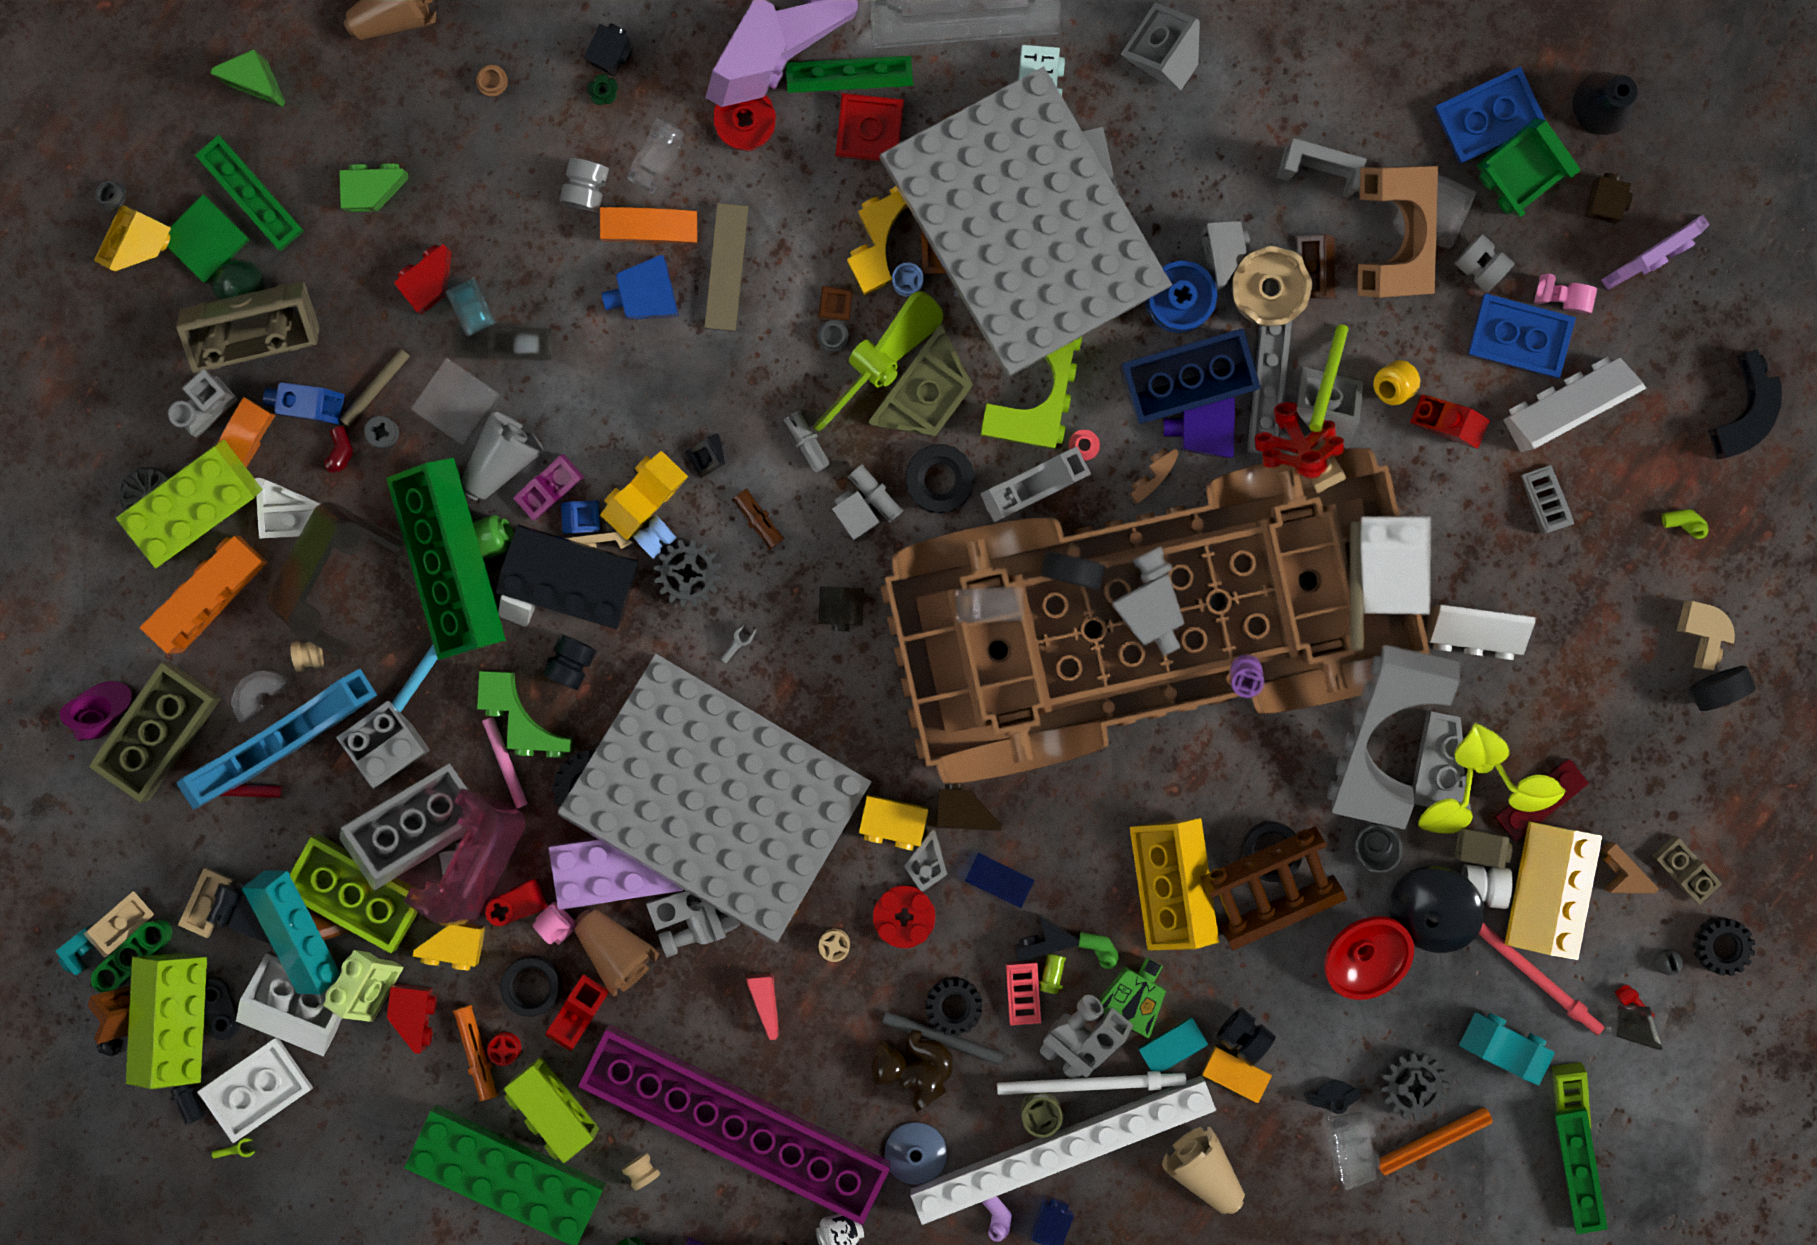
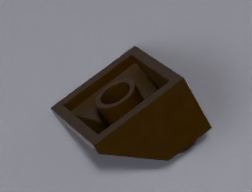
[936,784,1001,831]

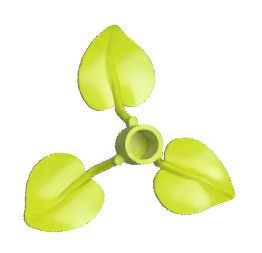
[1418,723,1565,834]

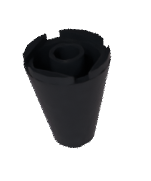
[1572,72,1638,135]

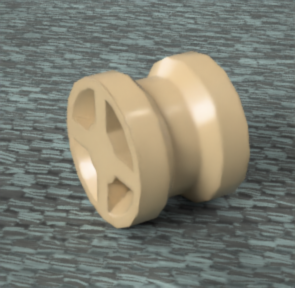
[290,638,323,672]
[819,928,850,962]
[621,1152,661,1191]

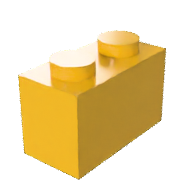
[859,794,929,850]

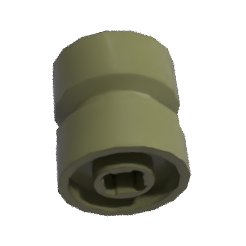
[1020,1092,1063,1138]

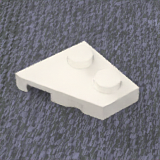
[255,478,324,539]

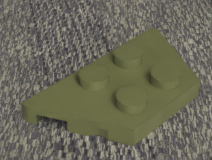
[868,325,973,437]

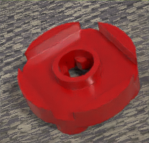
[714,94,776,152]
[873,885,936,948]

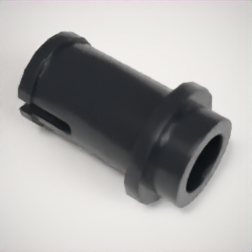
[170,1084,204,1125]

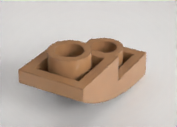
[1128,447,1179,505]

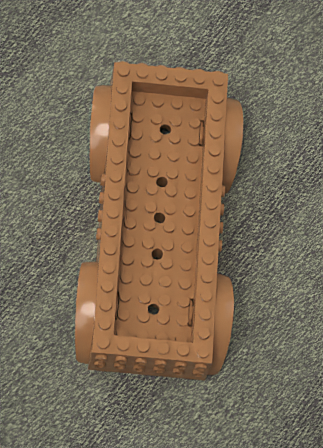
[880,448,1430,784]

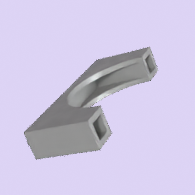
[1327,645,1460,829]

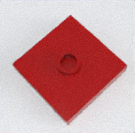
[835,93,904,162]

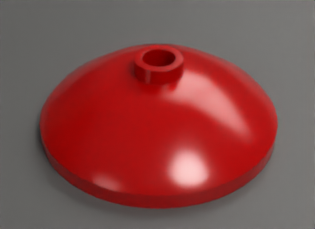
[1324,916,1414,1000]

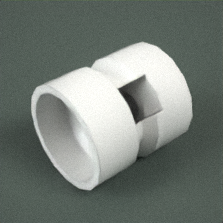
[1461,864,1512,909]

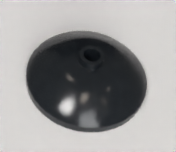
[1389,866,1485,953]

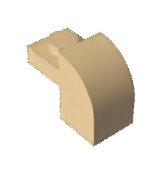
[1677,601,1735,671]

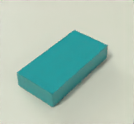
[1138,1016,1208,1073]

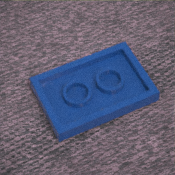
[1433,66,1545,165]
[1467,293,1576,379]

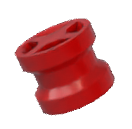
[487,1031,522,1066]

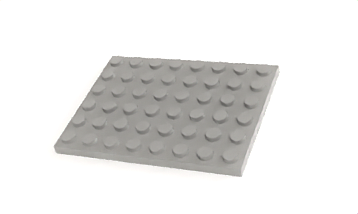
[879,66,1172,377]
[557,654,871,944]

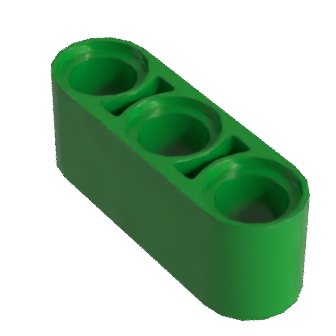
[91,919,173,993]

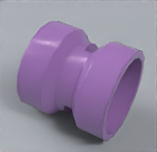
[1230,655,1264,698]

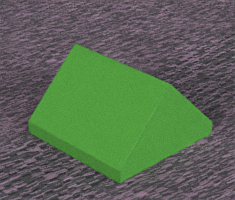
[210,50,285,107]

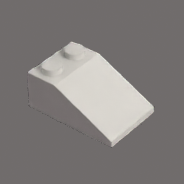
[1361,516,1431,614]

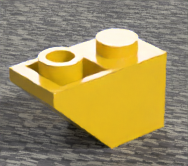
[413,921,485,971]

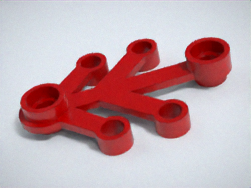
[1254,402,1344,478]

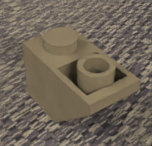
[1455,828,1512,869]

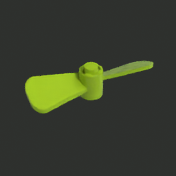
[812,291,943,432]

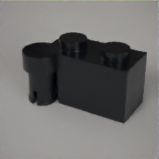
[206,881,271,944]

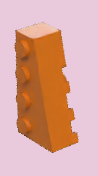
[139,536,268,654]

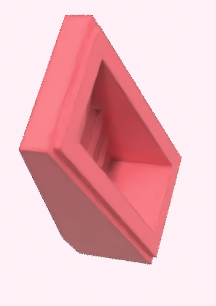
[1005,960,1041,1026]
[746,973,779,1040]

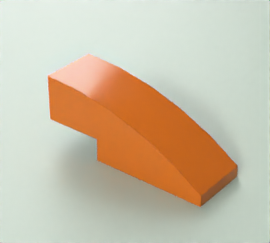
[600,207,697,244]
[218,397,276,468]

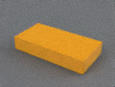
[1201,1046,1272,1103]

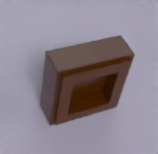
[818,286,853,322]

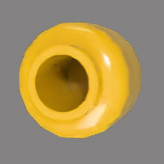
[1373,360,1420,406]

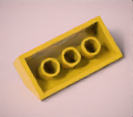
[1130,818,1219,951]
[1504,821,1602,960]

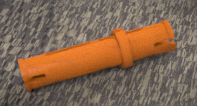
[452,1005,498,1101]

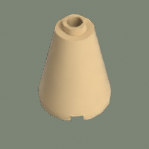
[1162,1127,1245,1214]

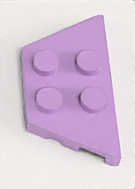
[1601,215,1709,290]

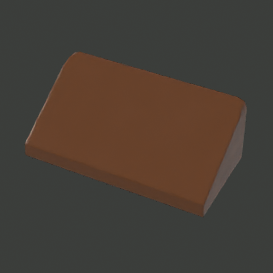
[1297,234,1335,299]

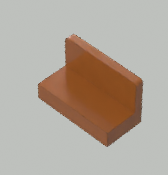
[87,985,131,1044]

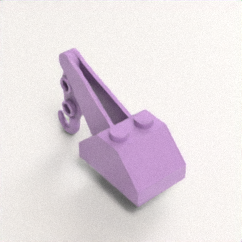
[705,0,858,107]

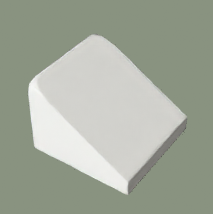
[498,595,535,626]

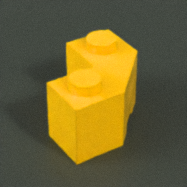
[600,451,688,540]

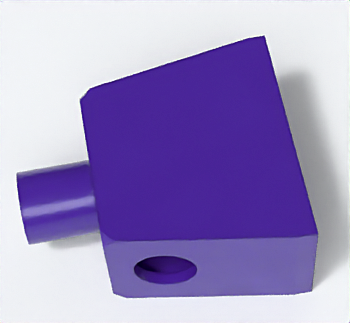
[1163,397,1235,459]

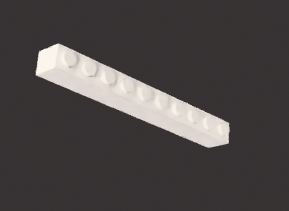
[910,1075,1216,1225]

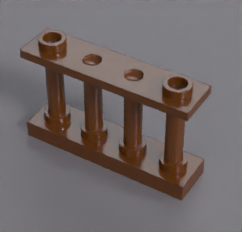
[1200,826,1347,951]

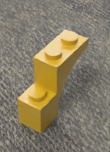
[847,186,908,296]

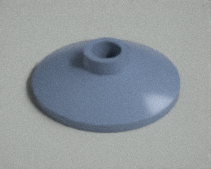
[885,1122,947,1185]

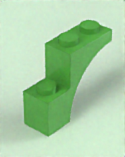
[477,671,574,758]

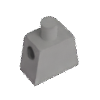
[1110,574,1184,656]

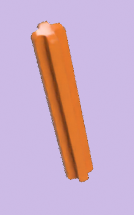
[1376,1107,1493,1175]

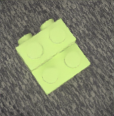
[323,950,404,1022]

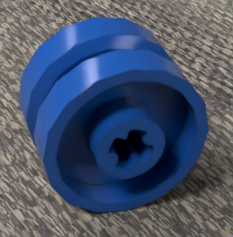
[1145,260,1218,334]

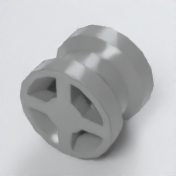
[1133,546,1172,584]

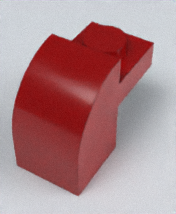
[545,974,609,1052]

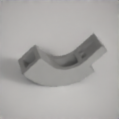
[980,447,1091,522]

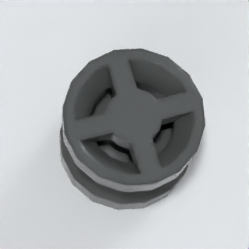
[364,416,400,449]

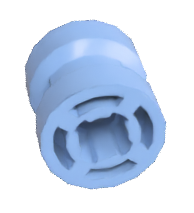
[892,263,924,297]
[633,515,677,559]

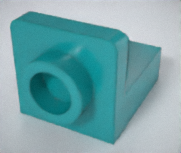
[55,925,94,976]

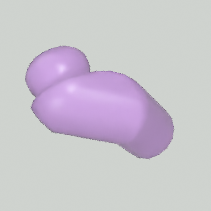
[982,1196,1012,1242]

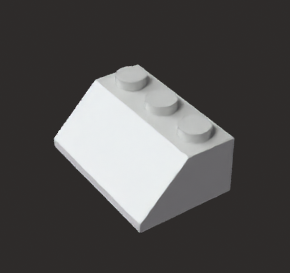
[1426,605,1535,660]
[236,953,342,1057]

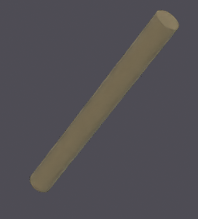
[1350,522,1363,651]

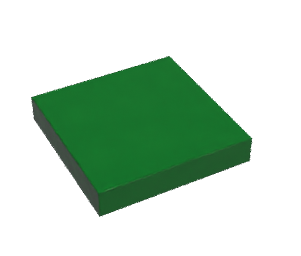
[167,194,250,284]

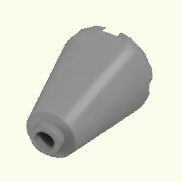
[461,411,543,500]

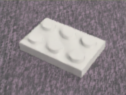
[198,1038,313,1143]

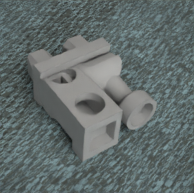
[168,369,239,438]
[646,890,741,958]
[1040,994,1133,1079]

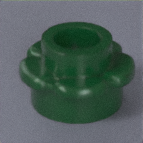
[587,74,618,105]

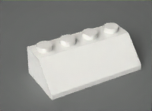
[1503,356,1646,452]

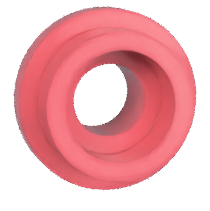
[1068,429,1100,461]

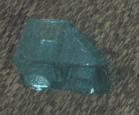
[446,278,496,336]

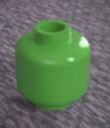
[473,514,514,560]

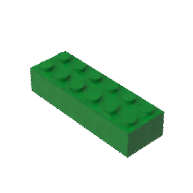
[386,458,506,660]
[404,1105,606,1245]

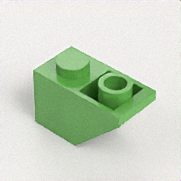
[340,163,408,212]

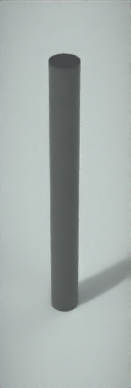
[882,1011,1004,1065]

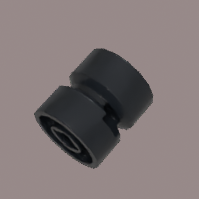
[542,633,597,690]
[1216,1007,1276,1067]

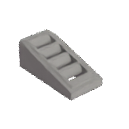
[1520,465,1574,534]

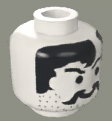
[816,1214,864,1245]

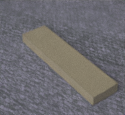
[704,203,749,332]

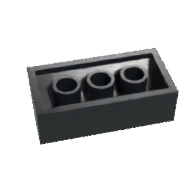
[496,524,639,629]

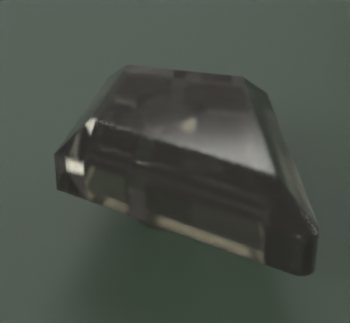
[1616,1006,1662,1050]

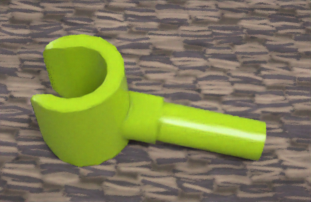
[212,1136,255,1159]

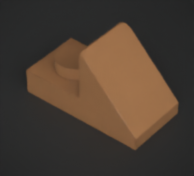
[1600,841,1659,893]

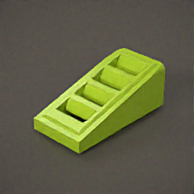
[1551,1062,1591,1129]

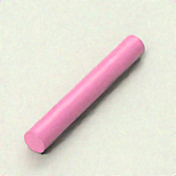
[482,717,528,809]

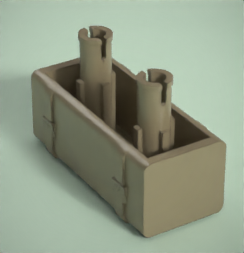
[177,280,319,373]

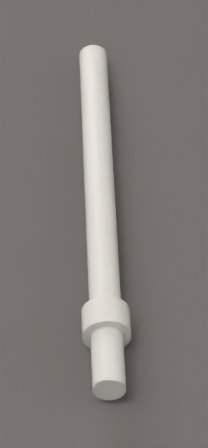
[997,1071,1186,1095]

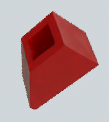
[393,244,452,315]
[1410,394,1490,449]
[387,983,437,1054]

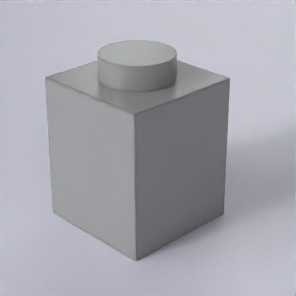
[832,490,880,540]

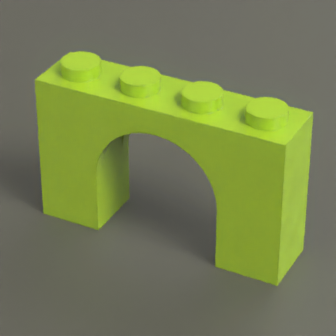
[980,337,1082,450]

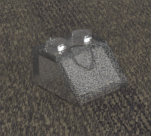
[1326,1111,1380,1191]

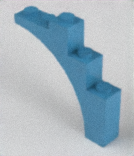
[176,669,377,810]

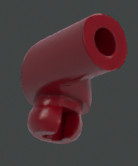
[324,426,353,473]

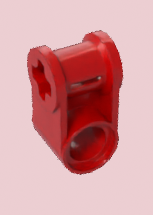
[485,878,549,926]

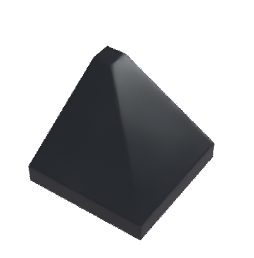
[685,433,725,479]

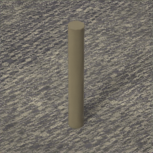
[339,348,410,427]

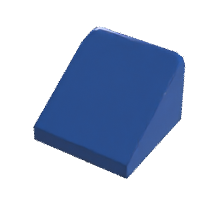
[561,500,601,534]

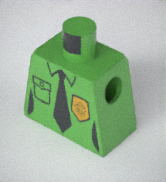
[1098,957,1166,1038]

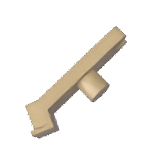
[565,531,634,549]

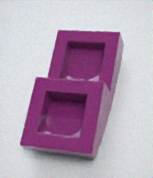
[513,454,584,521]

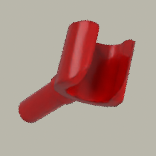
[1615,985,1655,1020]

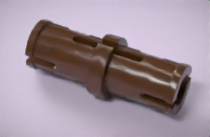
[731,488,785,550]

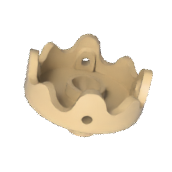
[1231,246,1312,327]

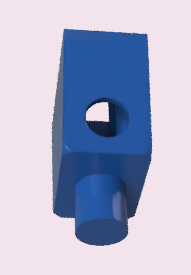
[601,255,679,320]
[263,382,345,425]

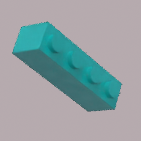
[242,870,341,995]

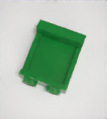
[1476,118,1581,218]

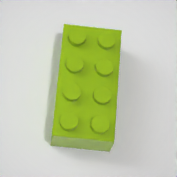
[116,439,263,569]
[290,834,428,953]
[126,953,207,1089]

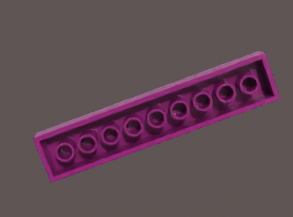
[578,1025,891,1225]

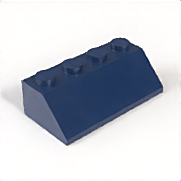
[1119,328,1261,424]

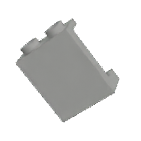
[1276,138,1367,198]

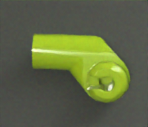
[1662,509,1709,539]

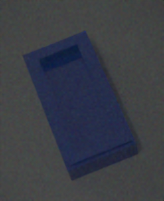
[965,852,1035,908]

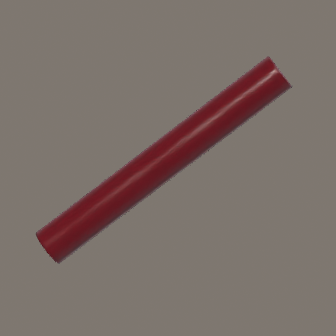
[220,784,282,798]

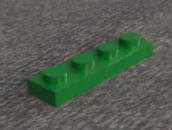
[786,56,913,93]
[195,135,304,251]
[1554,1106,1608,1235]

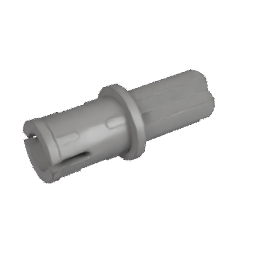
[783,410,829,472]

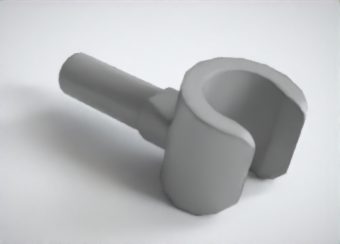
[721,621,756,663]

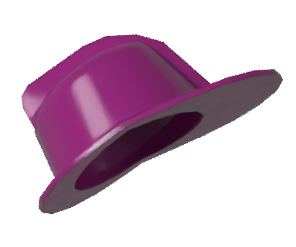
[60,681,132,742]

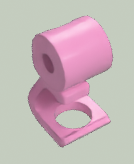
[1534,274,1597,314]
[532,901,577,945]

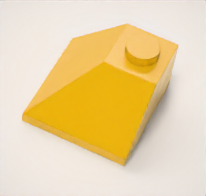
[94,205,171,271]

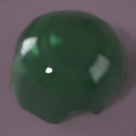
[212,259,264,300]

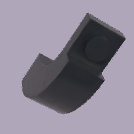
[1708,349,1782,460]

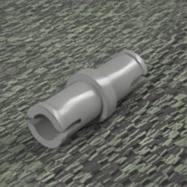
[847,464,904,524]

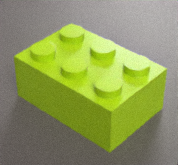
[504,1056,600,1163]

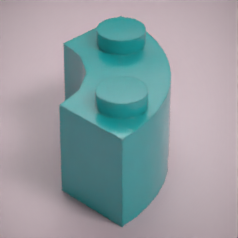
[1459,1012,1556,1086]

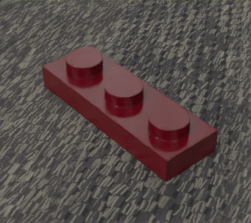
[1494,759,1589,842]

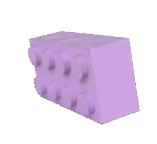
[549,838,684,910]

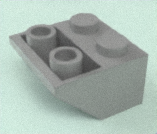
[336,701,430,789]

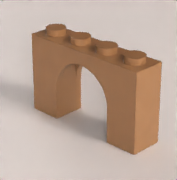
[1357,165,1438,297]

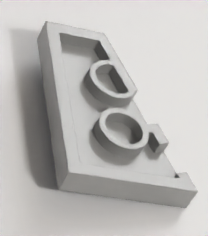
[1412,711,1471,810]

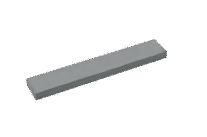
[1246,279,1292,454]

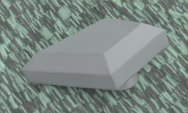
[904,829,948,892]

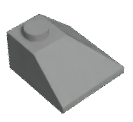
[1121,2,1200,90]
[1200,221,1250,292]
[1297,367,1363,448]

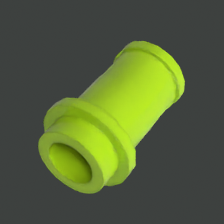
[1039,953,1066,994]

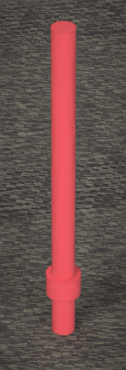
[1478,922,1605,1036]

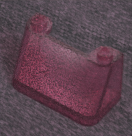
[404,788,525,926]

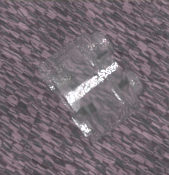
[230,670,294,723]

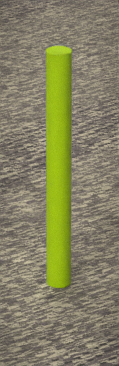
[1309,324,1349,432]

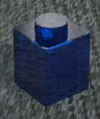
[1030,1198,1074,1245]

